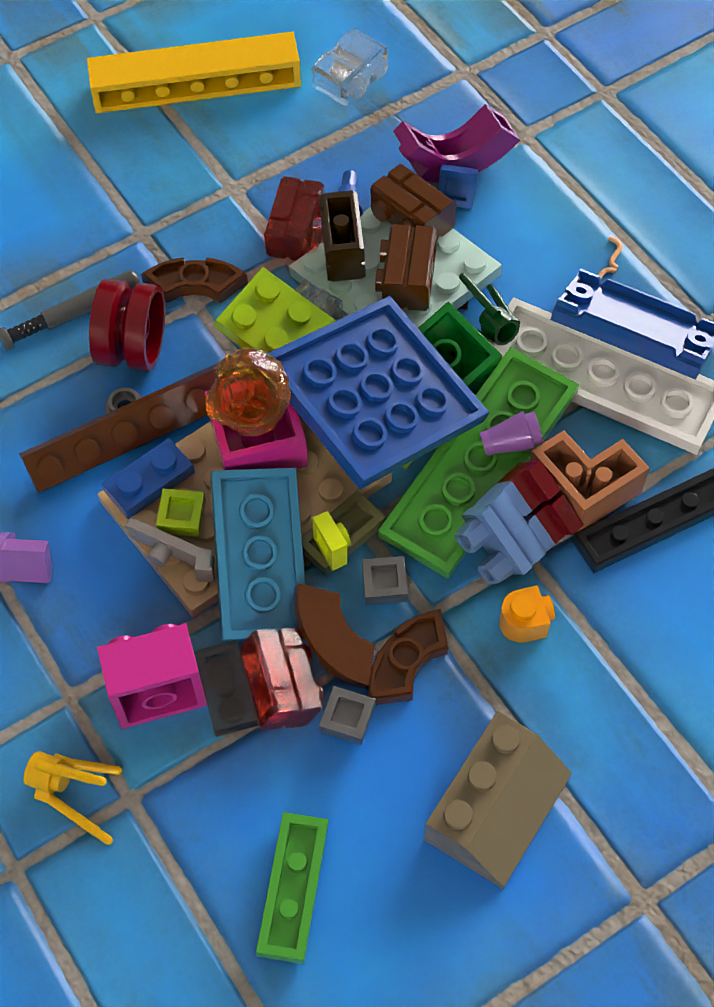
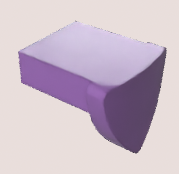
[0,532,53,583]

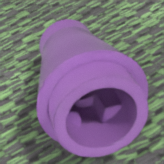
[480,411,544,456]

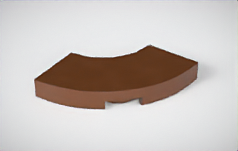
[141,257,248,303]
[293,584,375,689]
[368,609,449,705]

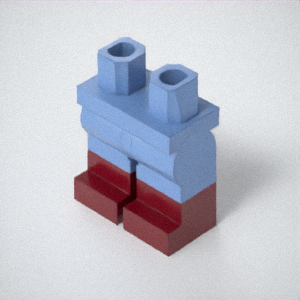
[454,460,584,584]

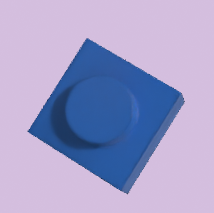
[438,164,478,209]

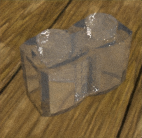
[311,29,389,106]

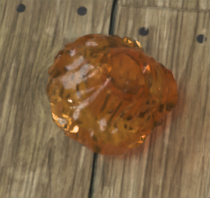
[205,348,291,436]

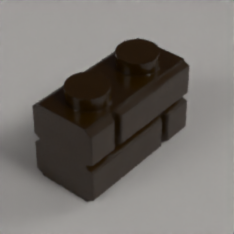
[319,190,366,282]

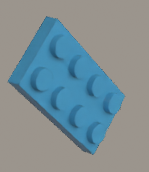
[210,468,305,643]

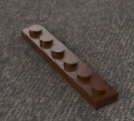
[19,354,251,493]

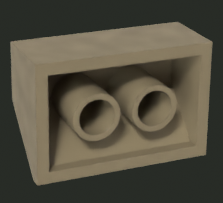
[424,711,572,889]

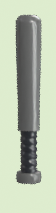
[0,270,141,351]

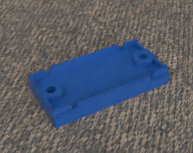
[550,269,714,380]

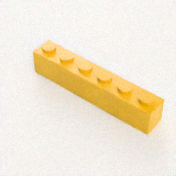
[87,31,301,114]

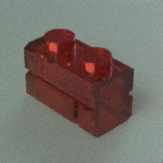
[264,176,324,261]
[239,628,324,730]

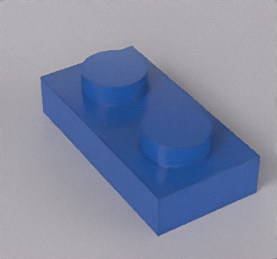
[101,438,195,519]

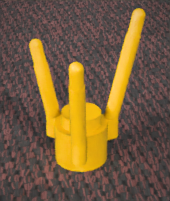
[23,751,122,845]

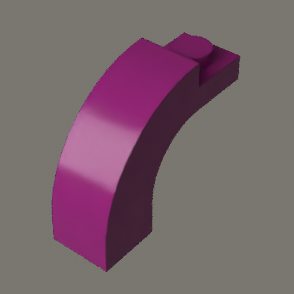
[393,104,520,183]

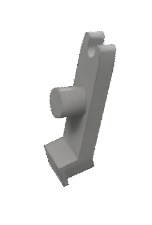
[124,518,215,582]

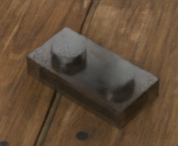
[194,640,259,737]

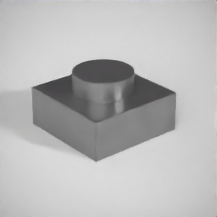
[362,556,408,605]
[319,686,376,745]

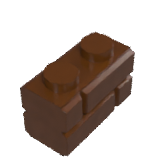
[370,163,456,241]
[375,224,436,311]

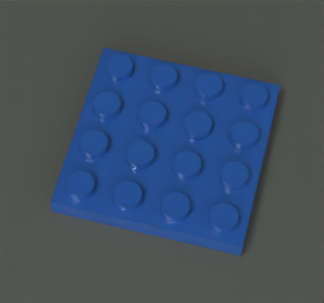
[260,296,489,490]

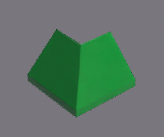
[418,301,502,395]

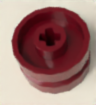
[89,279,165,371]

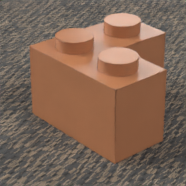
[530,430,650,532]

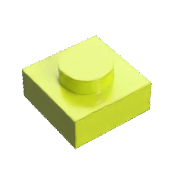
[312,511,351,571]

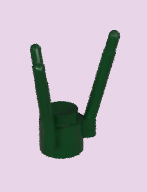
[459,273,520,346]

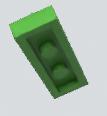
[256,812,329,964]

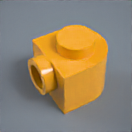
[499,585,555,643]

